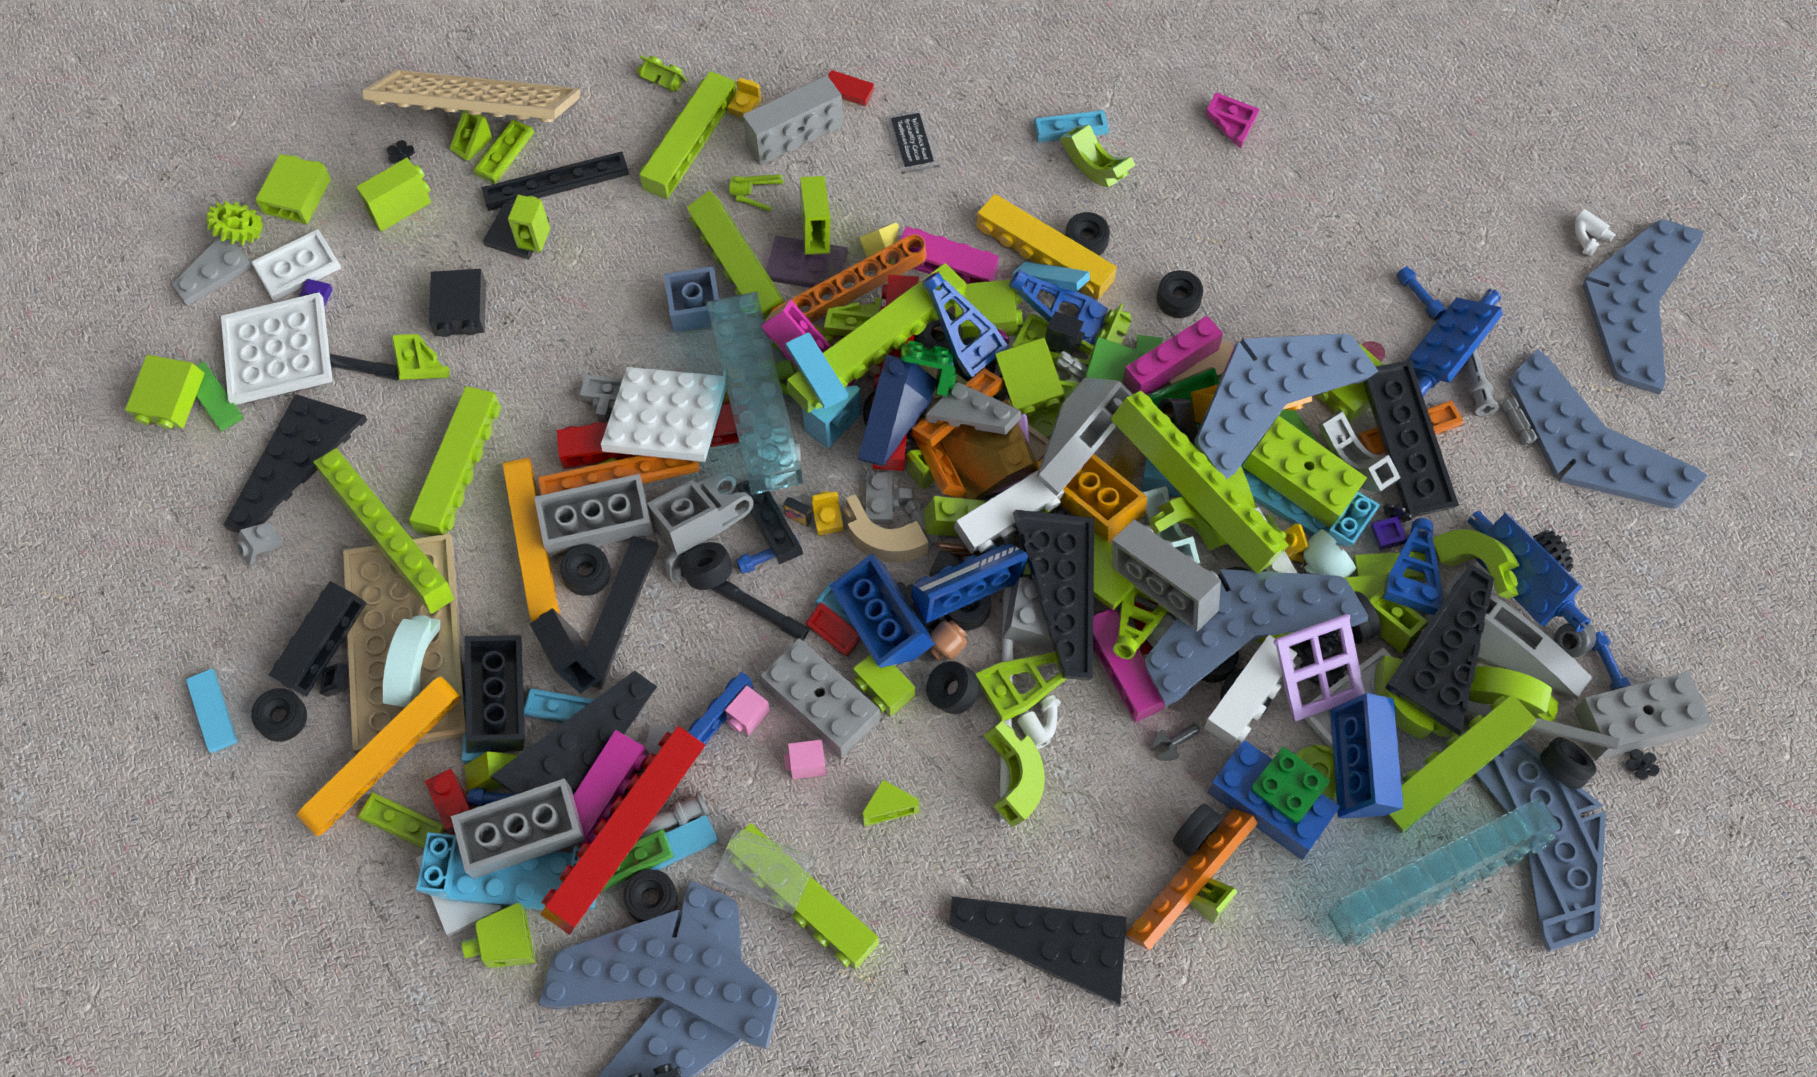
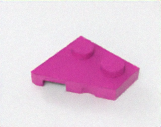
[1206,92,1260,148]

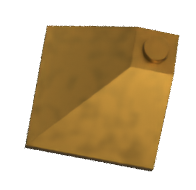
[941,399,1039,500]

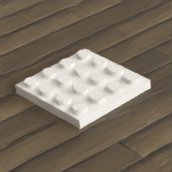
[221,292,333,405]
[601,367,728,462]

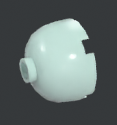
[1303,529,1356,578]

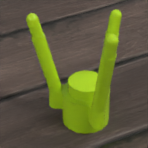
[729,174,784,211]

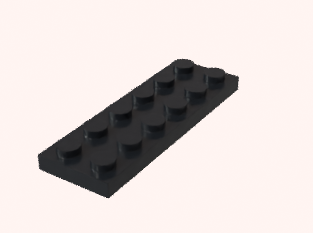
[1363,360,1459,517]

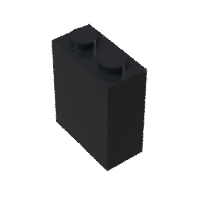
[429,268,486,337]
[530,608,603,694]

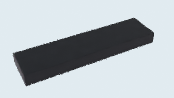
[736,475,803,565]

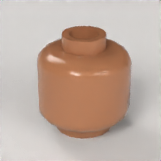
[928,620,967,661]

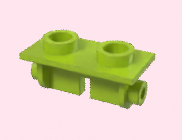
[637,55,688,92]
[1095,303,1132,344]

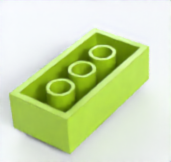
[1242,416,1367,528]

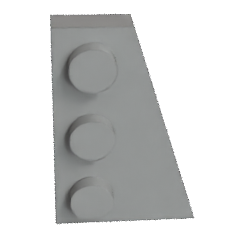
[172,236,253,306]
[926,382,1022,435]

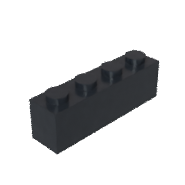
[268,581,367,697]

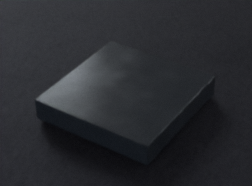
[483,203,550,260]

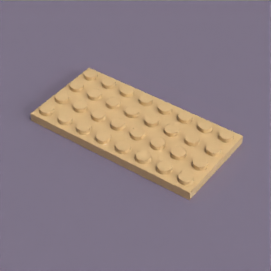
[363,69,580,122]
[343,534,466,754]

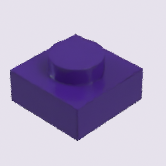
[298,279,333,307]
[1371,516,1407,550]

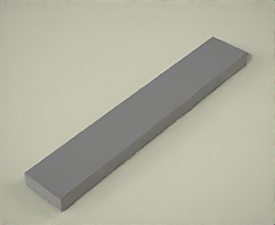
[1466,701,1620,750]

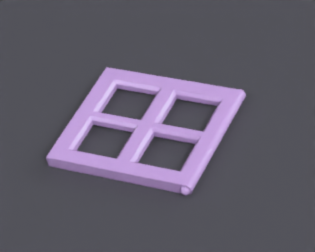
[1273,614,1365,722]

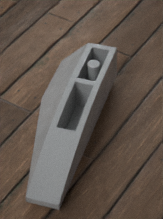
[1036,377,1133,496]
[1424,571,1592,699]

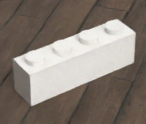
[954,470,1064,554]
[1204,635,1297,748]

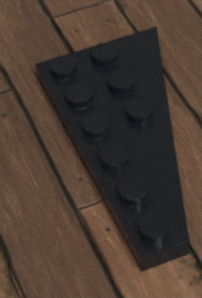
[223,394,368,533]
[1013,510,1094,681]
[1385,564,1494,736]
[490,671,657,795]
[949,897,1126,1007]

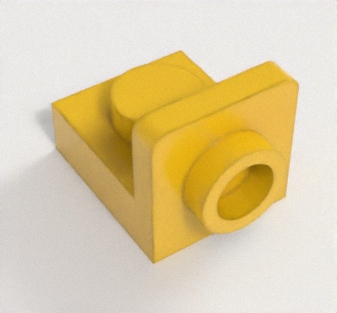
[727,78,761,118]
[811,491,844,536]
[1284,523,1308,563]

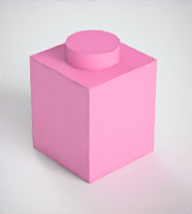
[725,686,770,736]
[784,739,826,779]

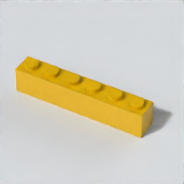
[977,193,1117,300]

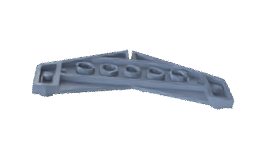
[1582,219,1704,395]
[1194,334,1378,479]
[1509,349,1708,509]
[1145,569,1368,706]
[1461,732,1606,953]
[598,881,742,1077]
[539,910,779,1049]

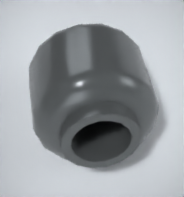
[1554,622,1596,658]

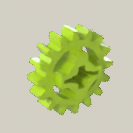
[206,201,263,245]

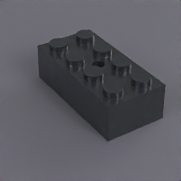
[464,635,525,753]

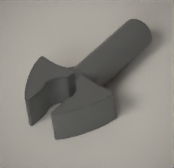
[1151,723,1200,761]

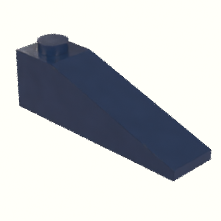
[858,355,937,467]

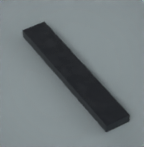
[481,151,629,211]
[587,536,659,689]

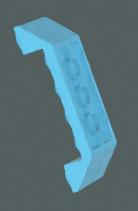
[1241,435,1380,546]
[416,832,596,911]

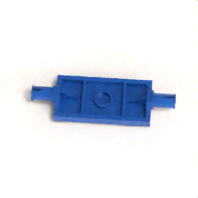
[1406,289,1503,397]
[1467,511,1591,632]

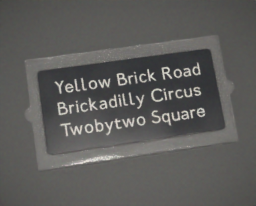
[885,109,940,175]

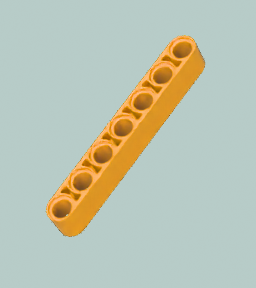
[503,457,560,622]
[296,676,461,837]

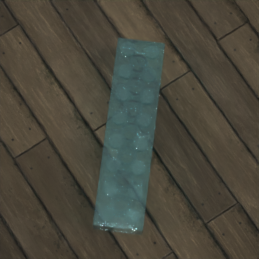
[707,292,803,495]
[1328,796,1561,946]

